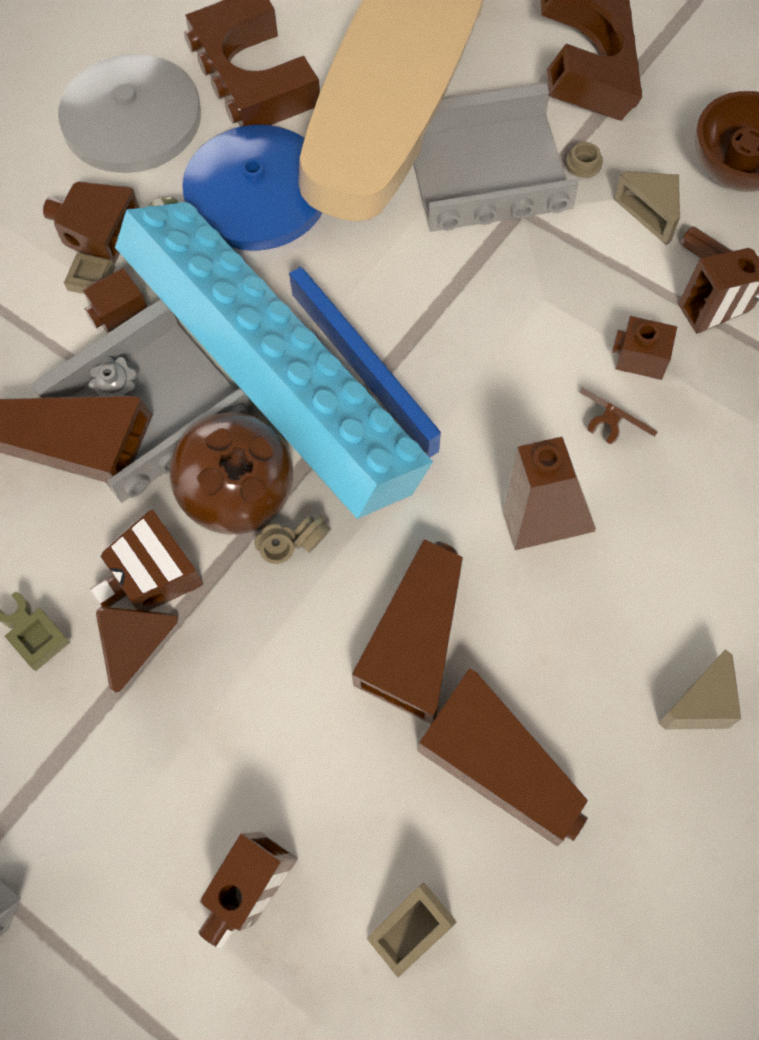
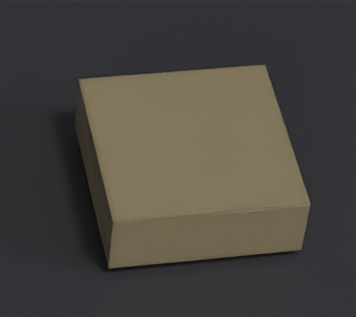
[64,252,115,294]

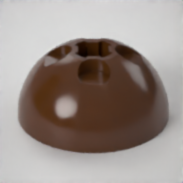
[695,91,759,192]
[170,412,293,535]

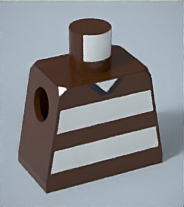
[678,248,759,334]
[91,509,203,611]
[198,832,298,949]

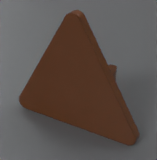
[579,387,658,445]
[96,607,178,692]

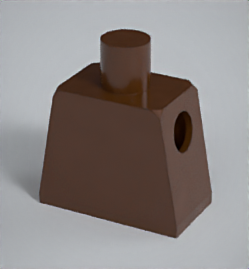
[43,181,139,264]

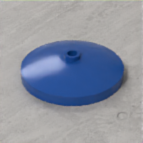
[182,125,322,251]

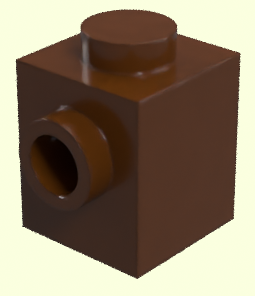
[83,268,147,334]
[612,316,678,380]

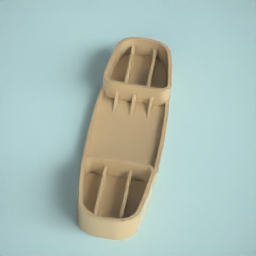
[298,0,484,221]

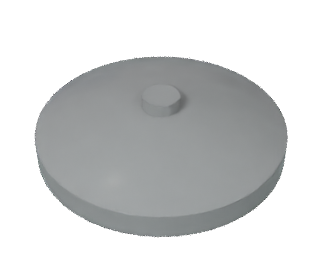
[58,54,201,173]

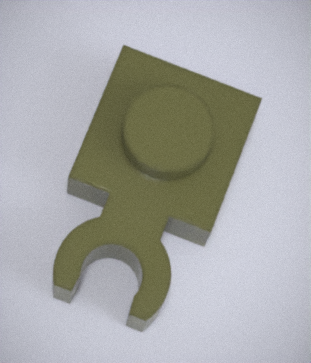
[0,592,71,671]

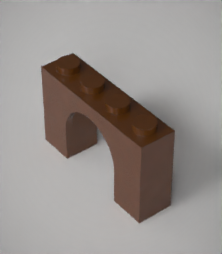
[184,0,320,127]
[540,0,643,121]

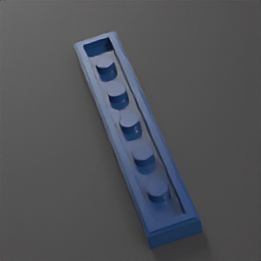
[289,267,441,458]

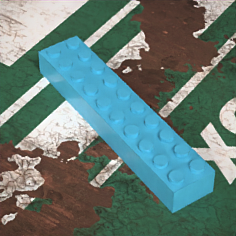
[115,202,433,519]

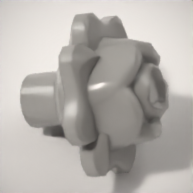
[88,357,137,397]

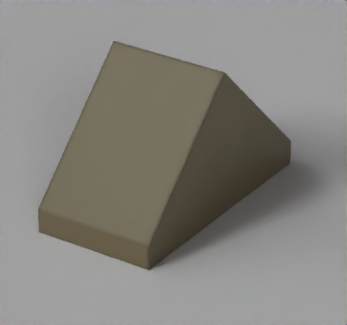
[614,171,680,245]
[658,649,741,729]
[367,882,457,977]

